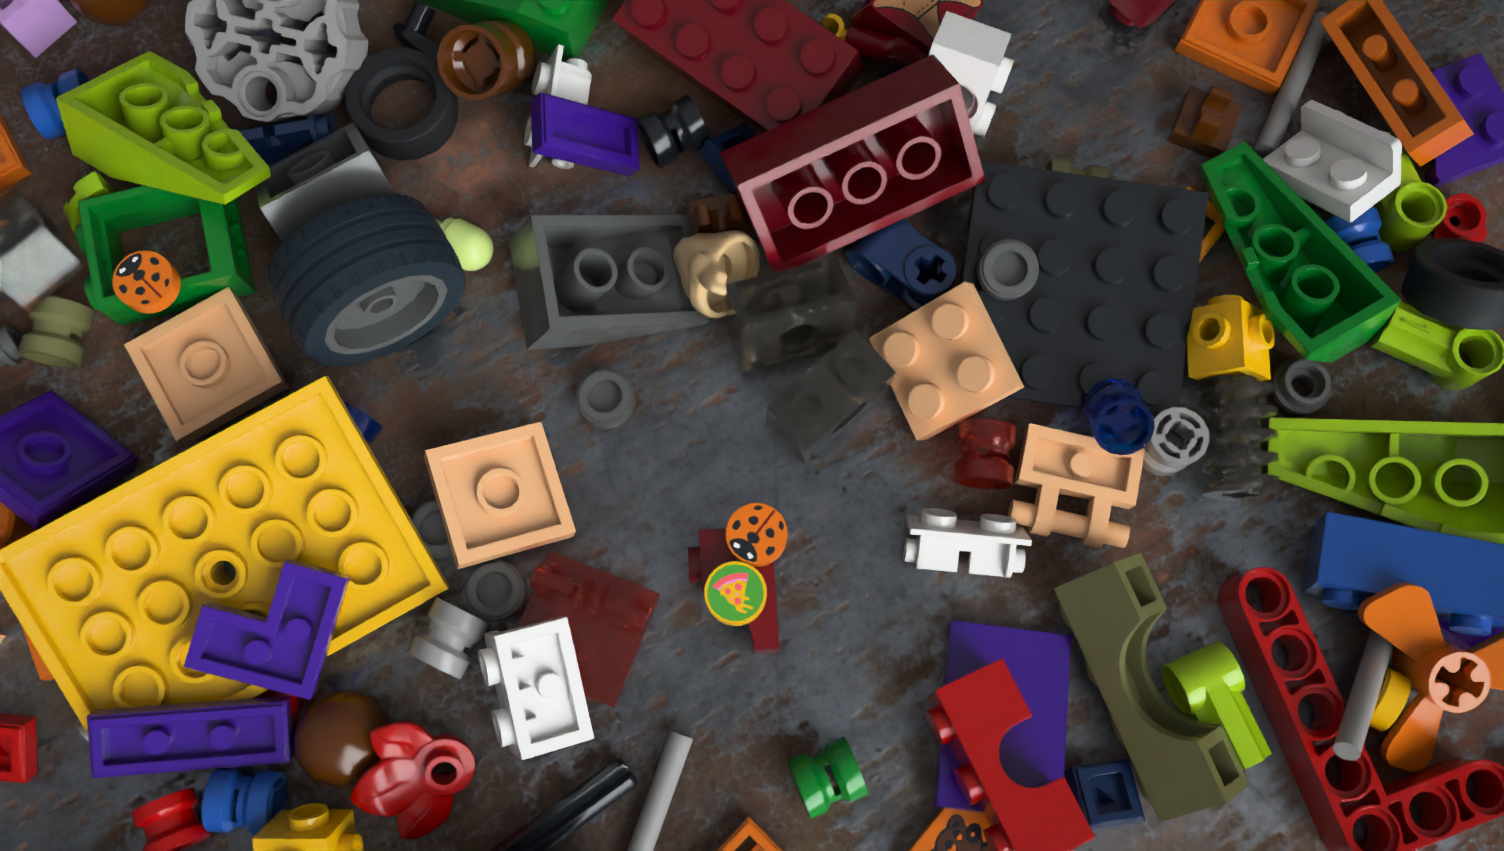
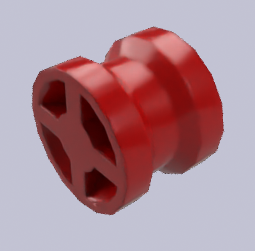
[131,788,211,851]

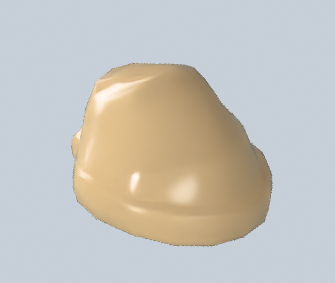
[673,230,760,318]

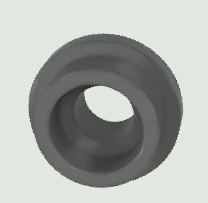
[1270,358,1331,415]

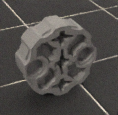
[185,0,368,122]

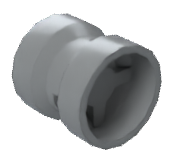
[1134,407,1209,476]
[406,597,491,679]

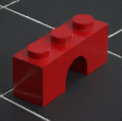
[925,658,1096,851]

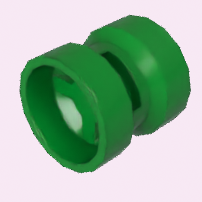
[787,737,868,819]

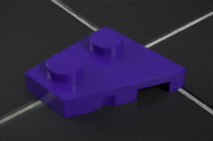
[1425,53,1504,188]

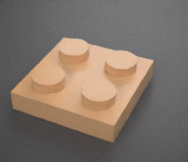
[869,282,1024,441]
[124,287,289,446]
[424,422,576,569]

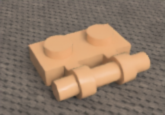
[1008,423,1145,549]

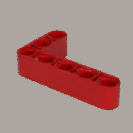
[1217,567,1504,851]

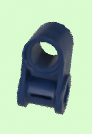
[846,219,956,311]

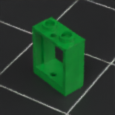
[76,186,256,326]

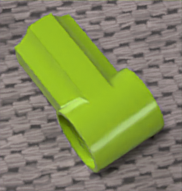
[1372,131,1447,252]
[1370,302,1504,391]
[1161,641,1272,770]

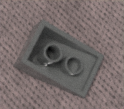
[509,215,710,350]

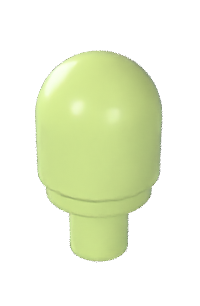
[436,217,494,271]

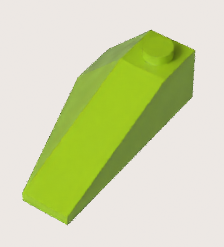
[56,51,271,205]
[1267,418,1504,545]

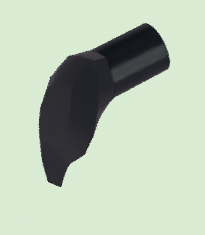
[393,0,439,61]

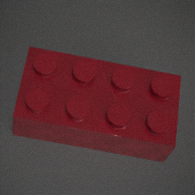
[612,0,864,133]
[720,54,986,277]

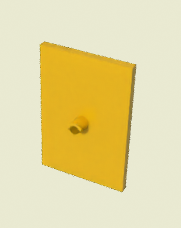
[0,376,449,733]

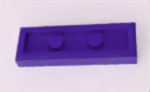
[87,696,294,778]

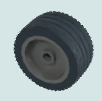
[266,193,466,367]

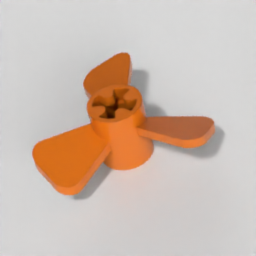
[1358,582,1504,772]

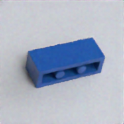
[1304,512,1504,636]

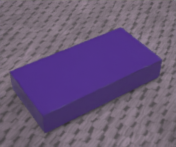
[531,92,640,177]

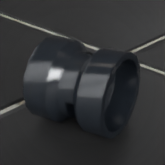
[636,95,710,169]

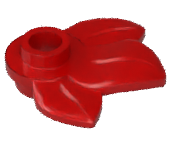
[350,721,475,839]

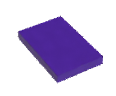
[934,620,1071,813]

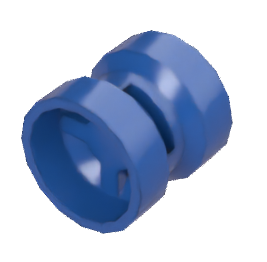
[21,68,90,140]
[1324,207,1395,273]
[202,768,287,835]

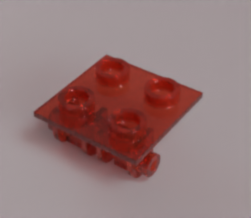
[517,551,660,707]

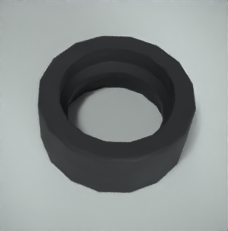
[345,47,458,161]
[1401,238,1504,330]

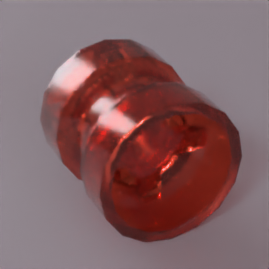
[953,419,1017,490]

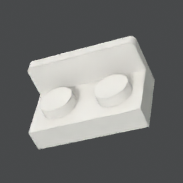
[1263,100,1402,223]
[478,616,594,760]

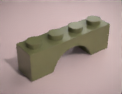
[1054,552,1250,822]

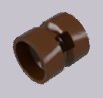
[437,19,536,100]

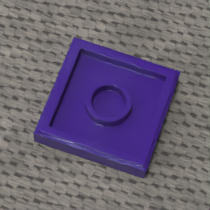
[0,390,137,530]

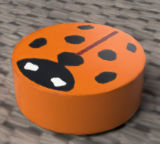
[112,250,181,314]
[726,503,788,567]

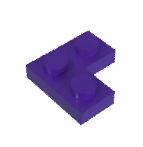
[183,559,351,700]

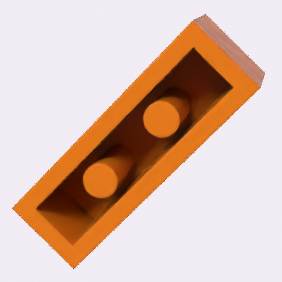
[1320,0,1474,167]

